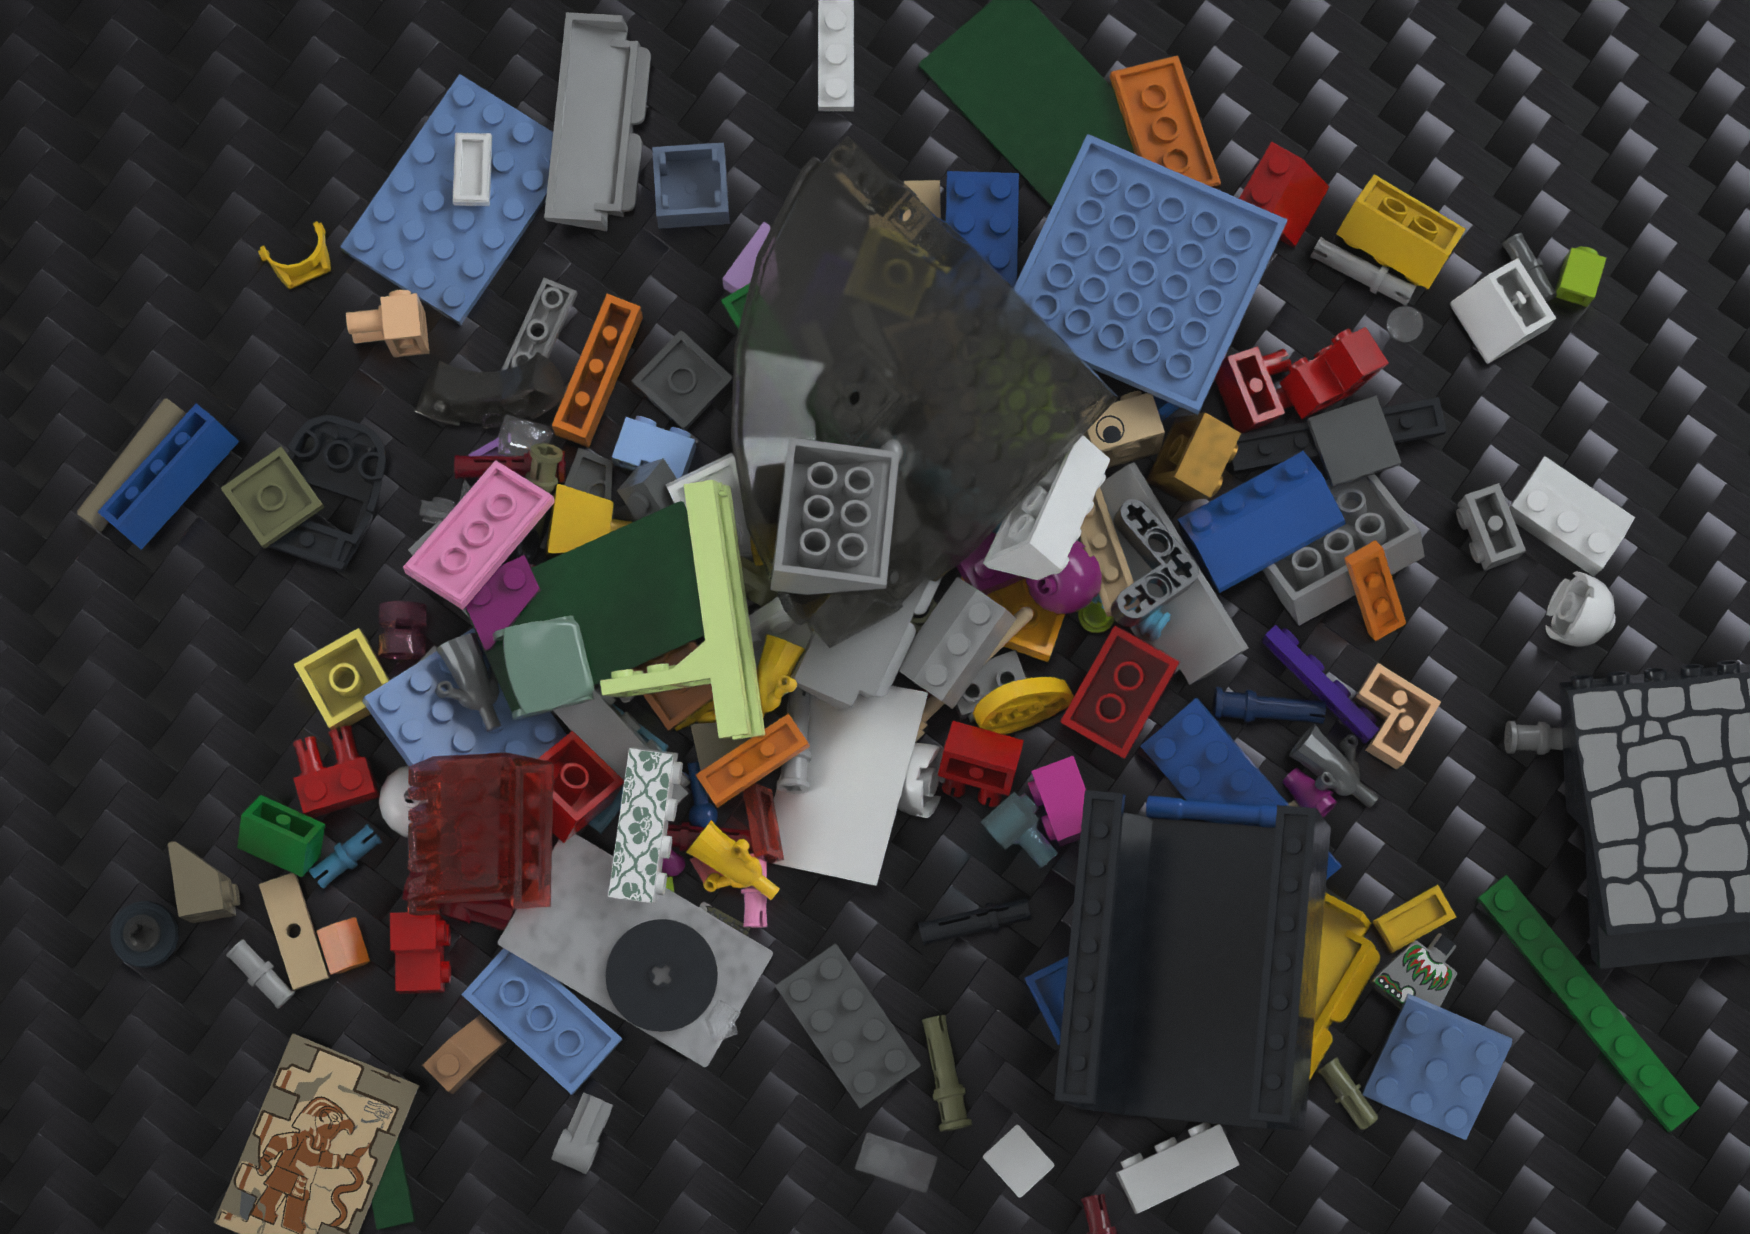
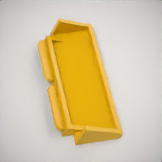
[1309,892,1381,1081]

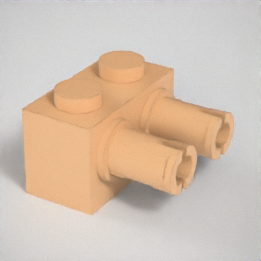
[346,290,429,358]

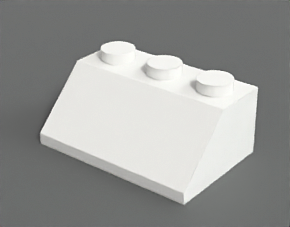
[1509,456,1635,577]

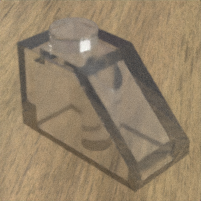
[855,1133,938,1193]

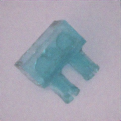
[979,792,1058,867]

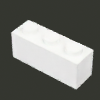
[1116,1123,1239,1214]

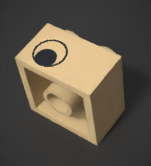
[1079,391,1165,468]

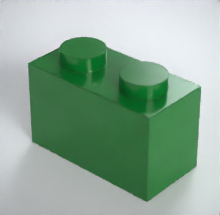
[237,795,325,877]

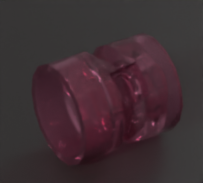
[378,601,427,660]

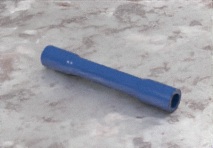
[1146,796,1277,828]

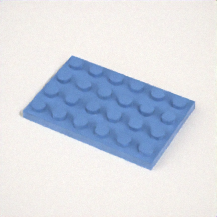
[340,74,553,326]

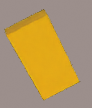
[1372,885,1456,953]

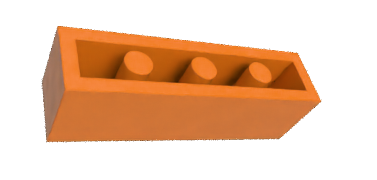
[552,294,643,448]

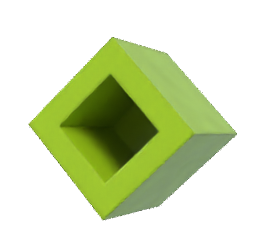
[1555,246,1606,307]

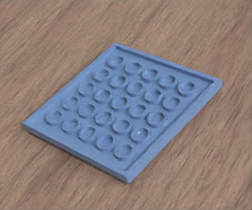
[997,134,1288,415]

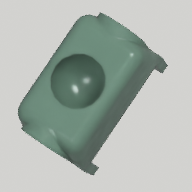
[492,616,594,720]

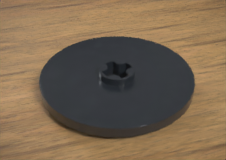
[605,919,718,1032]

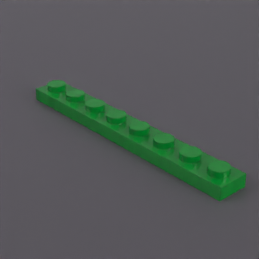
[1476,875,1699,1132]

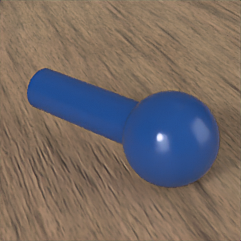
[687,760,718,827]

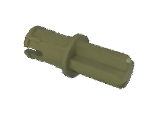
[1317,1057,1378,1130]

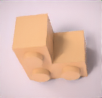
[1353,663,1441,770]

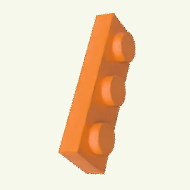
[1344,540,1406,641]
[696,713,810,808]

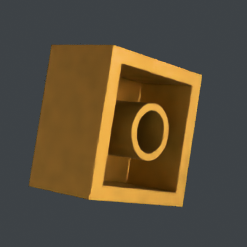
[1146,412,1241,502]

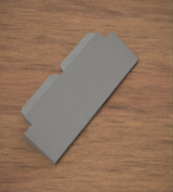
[544,12,651,232]
[1077,462,1248,685]
[791,494,954,710]

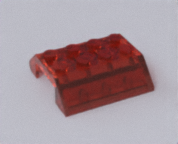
[407,752,554,916]

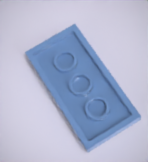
[461,948,623,1095]

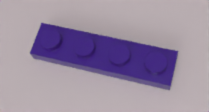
[1261,625,1380,744]

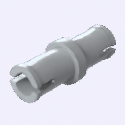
[226,939,295,1009]

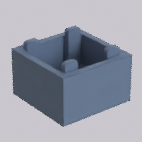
[652,142,730,229]

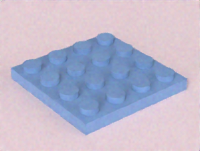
[362,628,567,821]

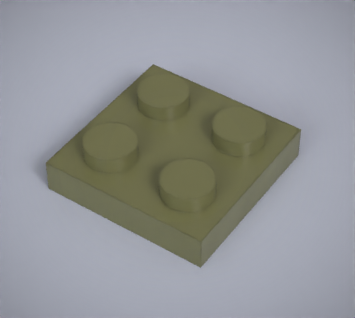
[221,446,324,549]

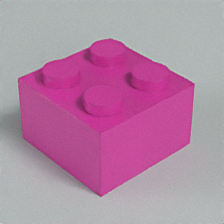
[1028,756,1086,847]

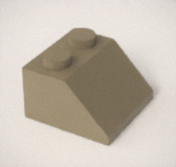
[168,842,240,923]

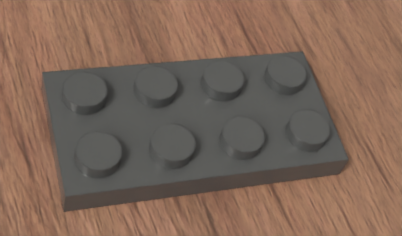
[775,943,921,1109]

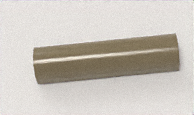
[77,398,187,532]

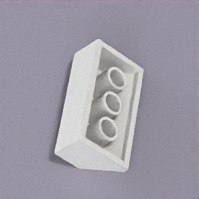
[983,432,1111,580]

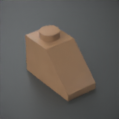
[422,1014,507,1094]

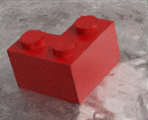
[1280,327,1389,419]
[390,911,451,994]

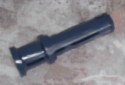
[1212,687,1326,724]

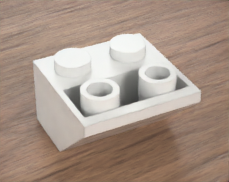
[1449,258,1556,364]

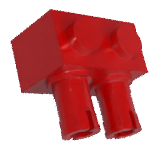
[1215,346,1293,434]
[937,721,1024,807]
[293,726,380,818]

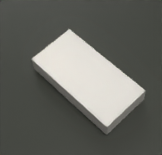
[453,133,492,206]

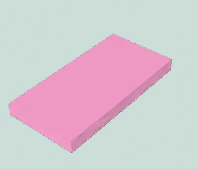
[403,460,555,610]

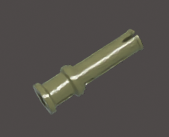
[525,443,563,552]
[922,1015,973,1132]

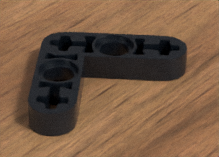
[1111,499,1199,627]

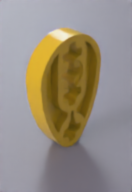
[973,677,1074,735]

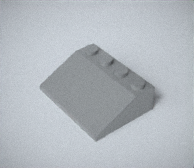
[770,438,900,595]
[1262,474,1425,626]

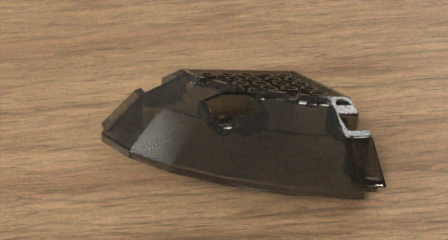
[731,136,1118,648]

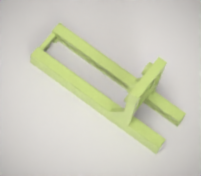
[600,480,765,740]

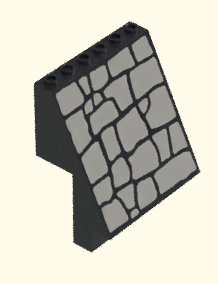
[1559,660,1750,969]

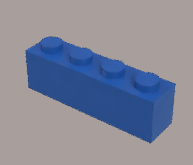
[98,404,239,550]

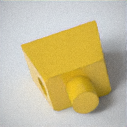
[545,484,632,558]

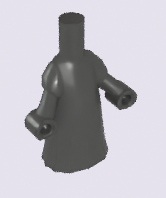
[435,633,501,731]
[1289,724,1378,808]

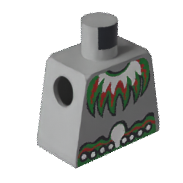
[1368,933,1457,1009]

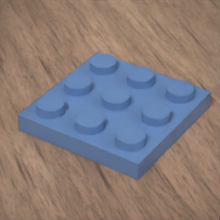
[1362,994,1512,1140]

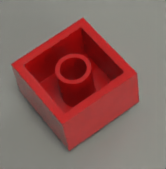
[511,731,624,843]

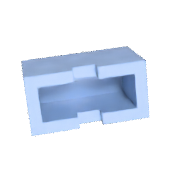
[612,416,696,479]

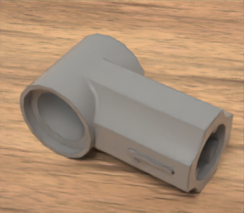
[552,1092,613,1174]

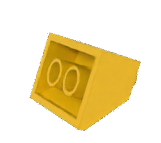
[1336,174,1466,289]

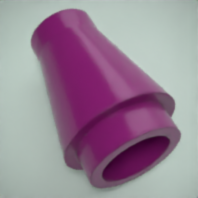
[1282,767,1337,817]

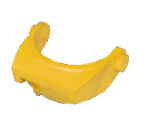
[258,221,331,290]

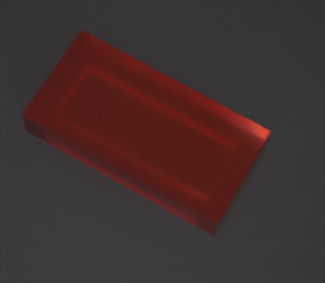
[743,783,784,863]

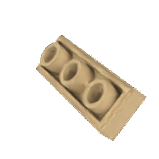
[259,873,330,990]

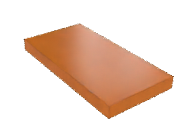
[1109,55,1221,189]

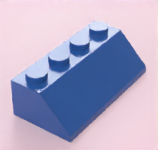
[1177,451,1346,593]

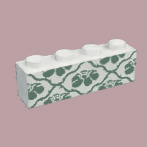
[608,747,683,903]

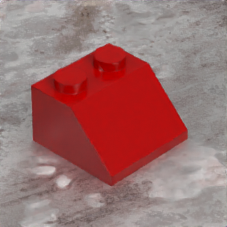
[1239,142,1329,248]

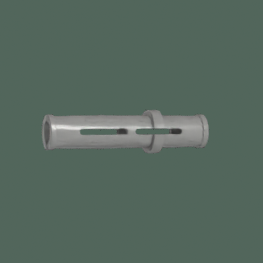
[1310,237,1417,307]

